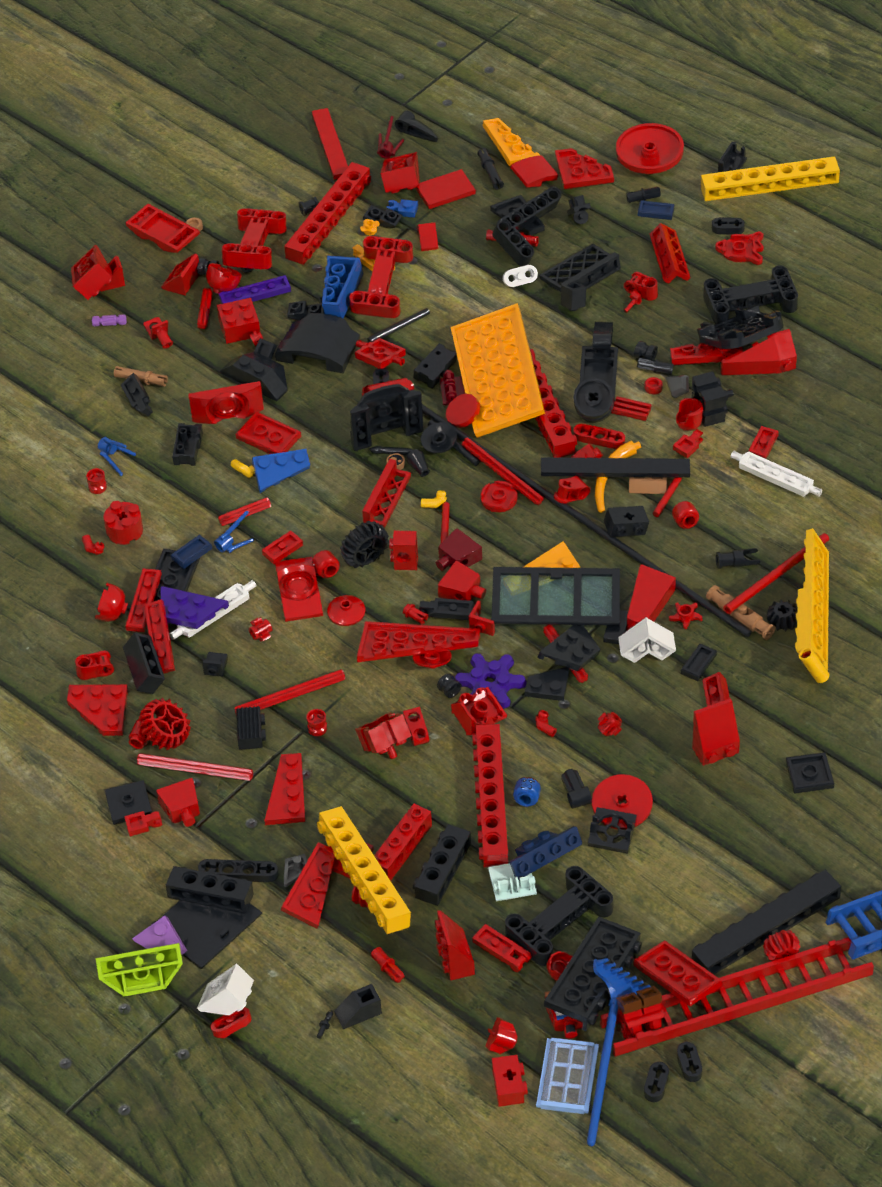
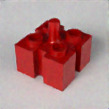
[355,712,412,759]

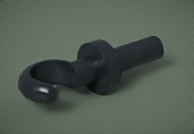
[317,1010,333,1039]

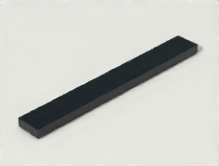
[541,457,690,477]

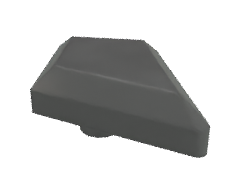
[665,375,689,398]
[284,854,307,887]

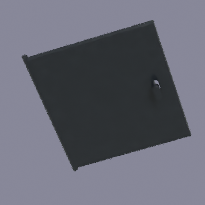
[157,900,262,969]

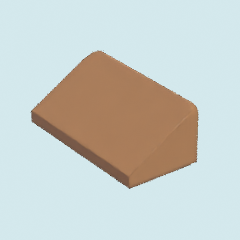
[629,477,667,494]

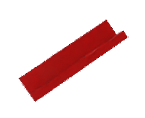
[649,223,691,284]
[362,459,411,528]

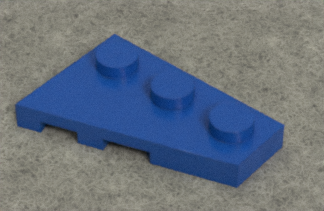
[252,449,310,493]

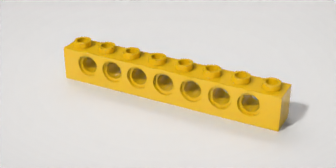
[701,156,840,201]
[317,806,411,934]

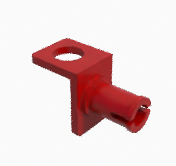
[143,317,173,349]

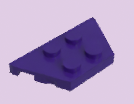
[161,586,229,629]

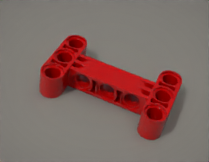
[222,208,287,269]
[349,236,413,318]

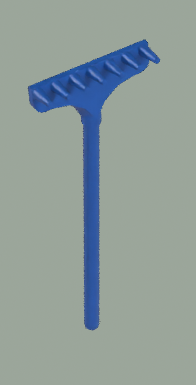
[587,958,651,1147]

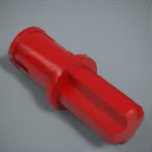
[371,947,405,983]

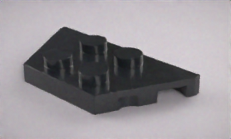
[538,625,601,671]

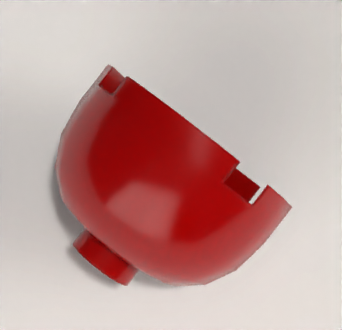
[206,263,242,294]
[95,582,128,622]

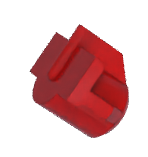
[485,1017,518,1054]

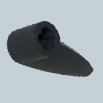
[395,110,438,142]

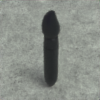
[369,446,413,455]

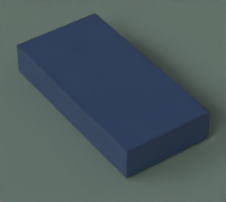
[638,200,675,220]
[171,534,212,569]

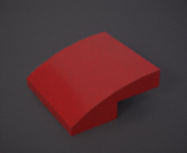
[510,155,558,187]

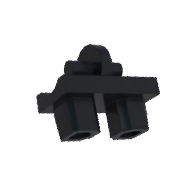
[567,195,591,224]

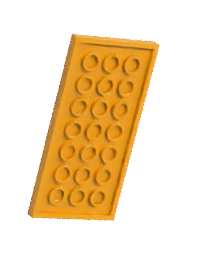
[451,303,545,438]

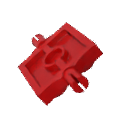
[355,338,406,369]

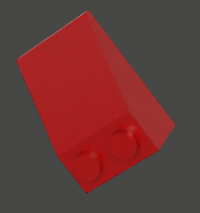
[380,152,420,193]
[71,244,112,300]
[692,698,740,766]

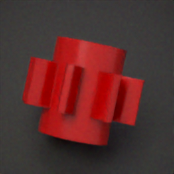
[249,617,273,642]
[598,712,622,736]

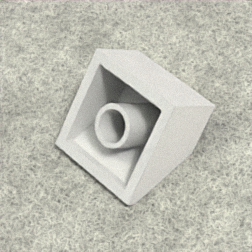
[197,963,254,1015]

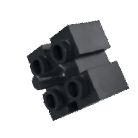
[692,371,734,427]

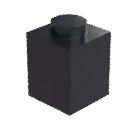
[561,281,586,311]

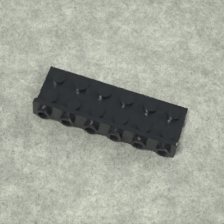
[544,916,642,1031]

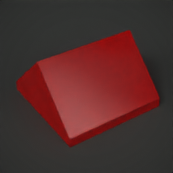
[161,253,199,296]

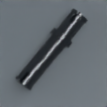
[477,148,504,190]

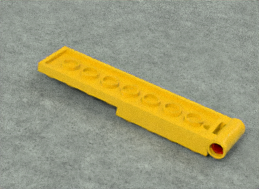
[795,528,830,683]

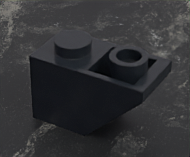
[334,984,382,1029]

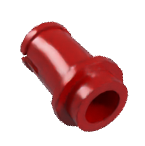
[403,604,428,625]

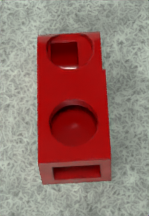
[403,706,429,746]

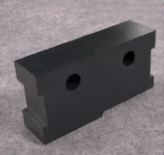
[413,343,457,389]
[172,423,203,466]

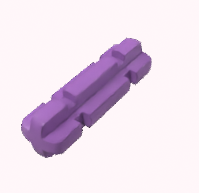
[92,314,127,326]

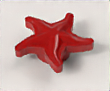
[669,603,703,629]

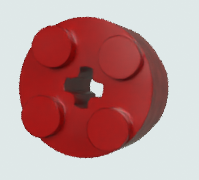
[103,501,143,545]

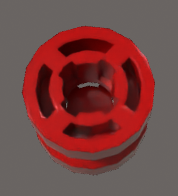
[86,468,107,494]
[306,709,327,736]

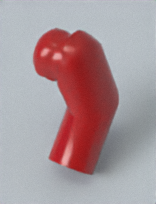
[535,710,557,737]

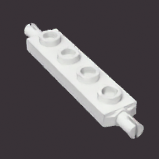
[731,451,822,497]
[169,580,256,640]

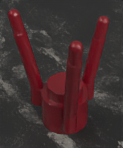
[377,116,404,159]

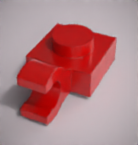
[673,429,703,458]
[124,811,163,837]

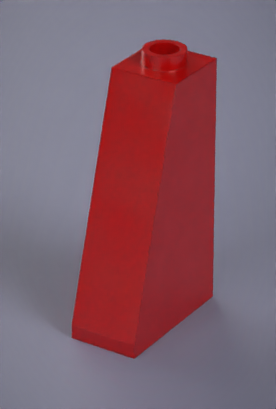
[627,564,676,631]

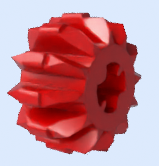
[763,930,800,961]

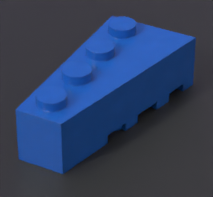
[322,256,364,318]

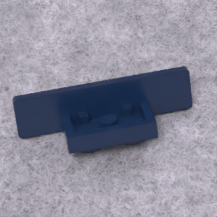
[510,826,582,880]

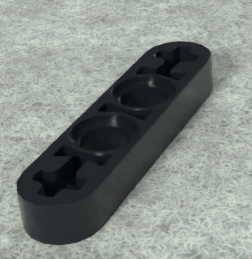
[198,859,278,882]

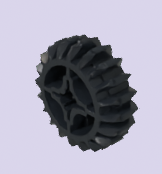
[340,521,389,568]

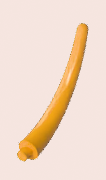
[595,441,641,513]

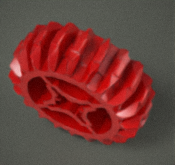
[138,698,191,751]

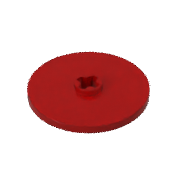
[592,774,653,830]

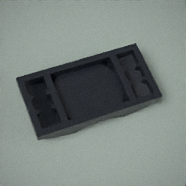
[579,346,618,402]

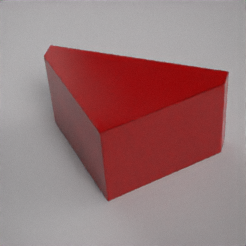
[417,222,438,251]
[100,256,125,291]

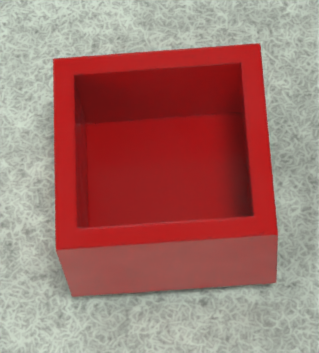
[217,298,260,344]

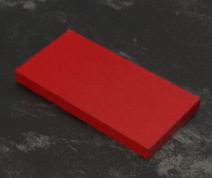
[633,940,722,1006]

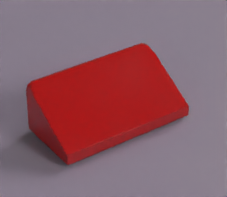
[702,672,730,706]

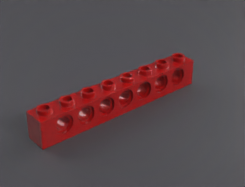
[284,162,371,265]
[529,347,577,458]
[472,724,508,868]

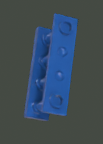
[826,890,882,960]

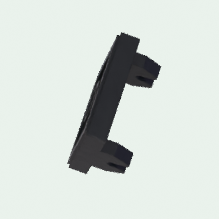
[588,807,637,854]

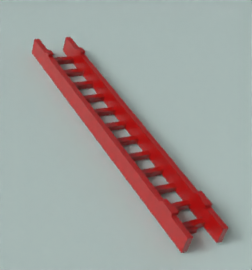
[600,937,874,1057]

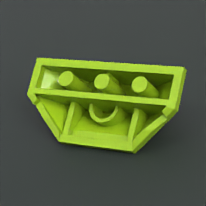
[95,943,183,996]

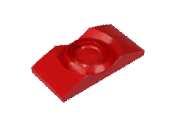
[125,204,200,253]
[188,381,264,424]
[275,556,323,622]

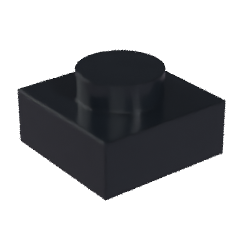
[254,338,278,359]

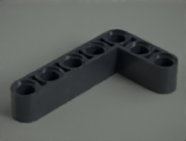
[492,187,561,266]

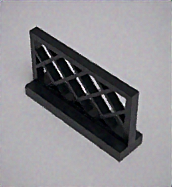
[539,244,621,292]

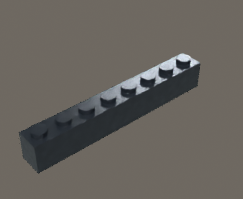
[692,869,841,975]

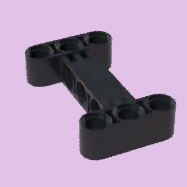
[703,266,798,324]
[505,866,613,966]

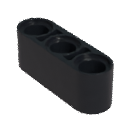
[592,322,613,350]

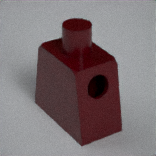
[436,528,482,571]

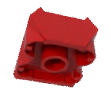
[451,687,507,735]

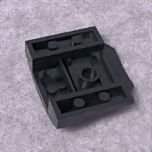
[275,313,360,374]
[350,384,424,451]

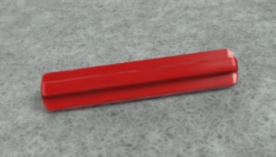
[197,288,213,329]
[218,497,271,526]

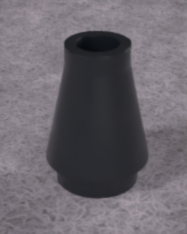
[407,449,430,477]

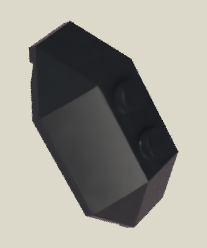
[220,351,288,402]

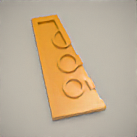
[482,118,540,166]

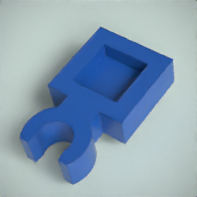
[387,199,418,218]

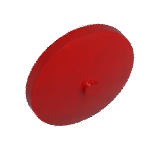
[616,123,684,174]

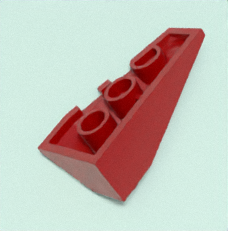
[721,329,797,376]

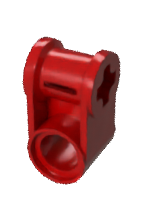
[624,271,658,301]
[554,476,590,504]
[75,650,114,680]

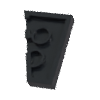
[490,195,545,235]

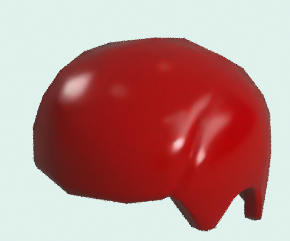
[547,951,573,981]

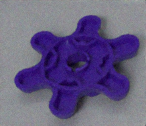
[455,653,527,709]

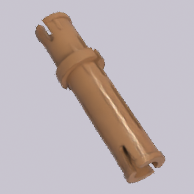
[114,366,168,387]

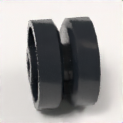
[573,378,614,423]

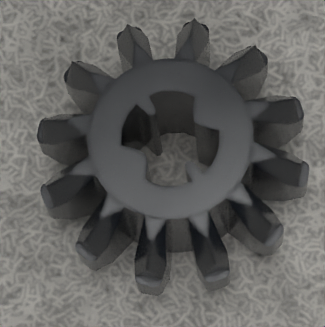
[767,600,798,632]

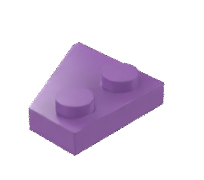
[132,916,187,955]

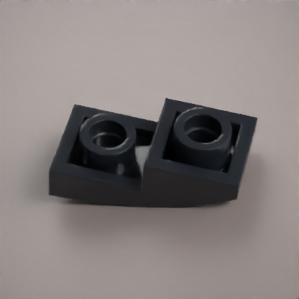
[363,205,403,228]
[287,300,324,320]

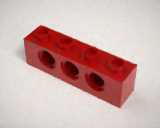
[374,804,432,881]

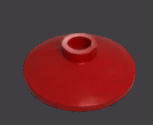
[327,595,366,626]
[413,651,452,669]

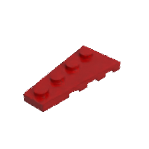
[670,343,743,365]
[264,753,306,825]
[281,842,335,929]

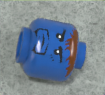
[513,777,541,807]

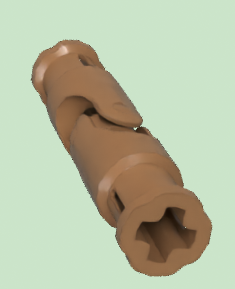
[706,585,776,640]

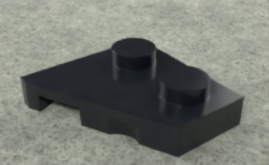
[525,667,570,701]

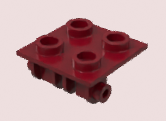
[440,370,465,405]

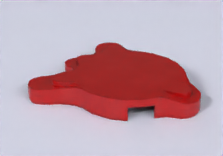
[715,231,764,265]

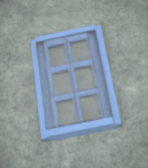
[536,1038,599,1114]

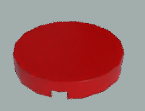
[446,393,480,428]
[480,481,518,513]

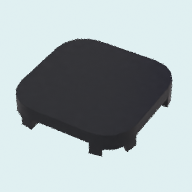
[697,305,784,349]

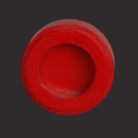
[644,377,663,395]

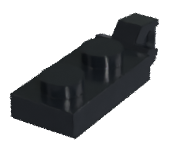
[121,373,153,417]
[419,598,473,620]

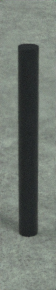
[367,308,430,342]
[427,420,480,466]

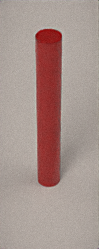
[652,477,682,517]
[441,502,450,543]

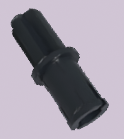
[626,187,661,204]
[637,358,674,375]

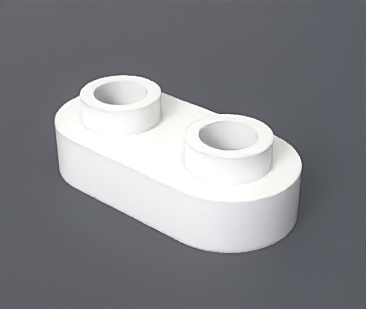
[503,265,538,287]

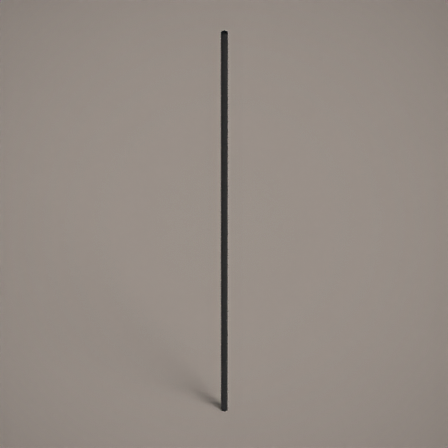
[422,404,752,638]

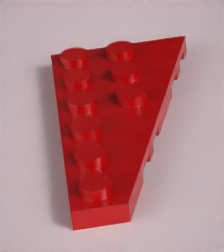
[357,621,480,662]

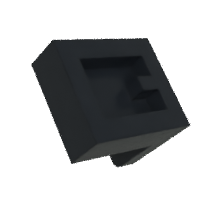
[202,652,228,677]

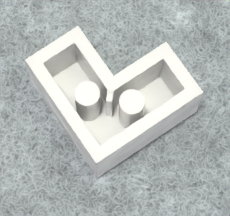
[618,618,676,663]

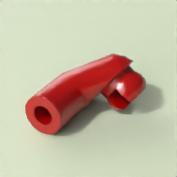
[82,535,105,555]

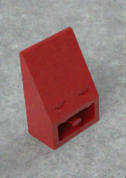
[435,910,475,981]

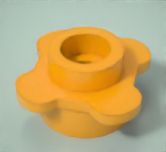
[360,219,380,235]

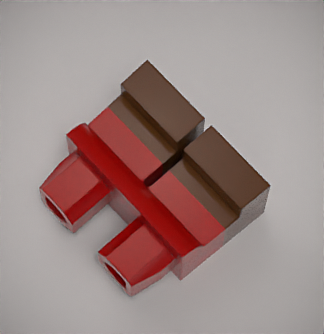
[616,986,665,1036]

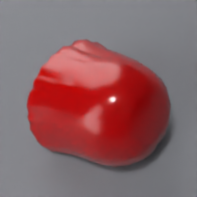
[676,398,703,431]

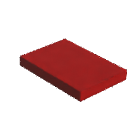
[415,169,476,209]
[235,411,301,454]

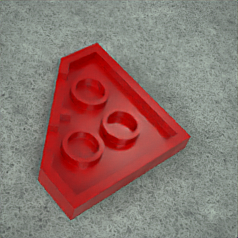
[555,148,614,189]
[67,684,128,736]

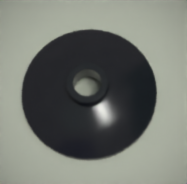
[421,422,457,454]

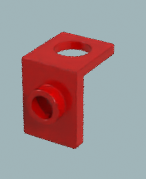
[469,601,495,636]

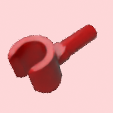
[624,291,642,313]

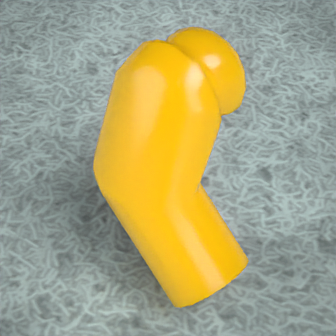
[231,459,255,478]
[421,490,447,508]

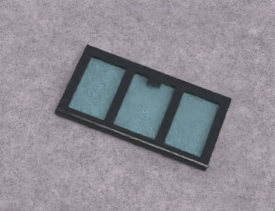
[491,567,621,626]

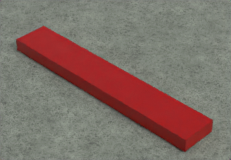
[312,108,348,180]

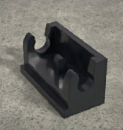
[718,141,747,172]

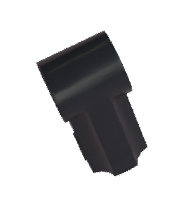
[561,769,592,809]

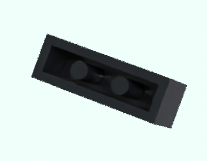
[123,632,165,694]

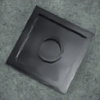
[786,752,834,794]

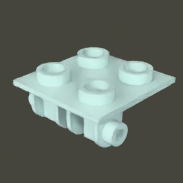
[488,863,537,901]

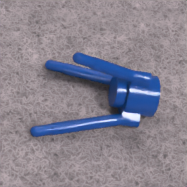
[98,437,136,476]
[214,511,254,553]

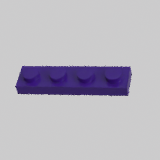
[219,275,291,304]

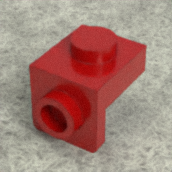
[571,444,603,458]

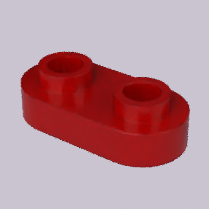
[211,1007,252,1038]

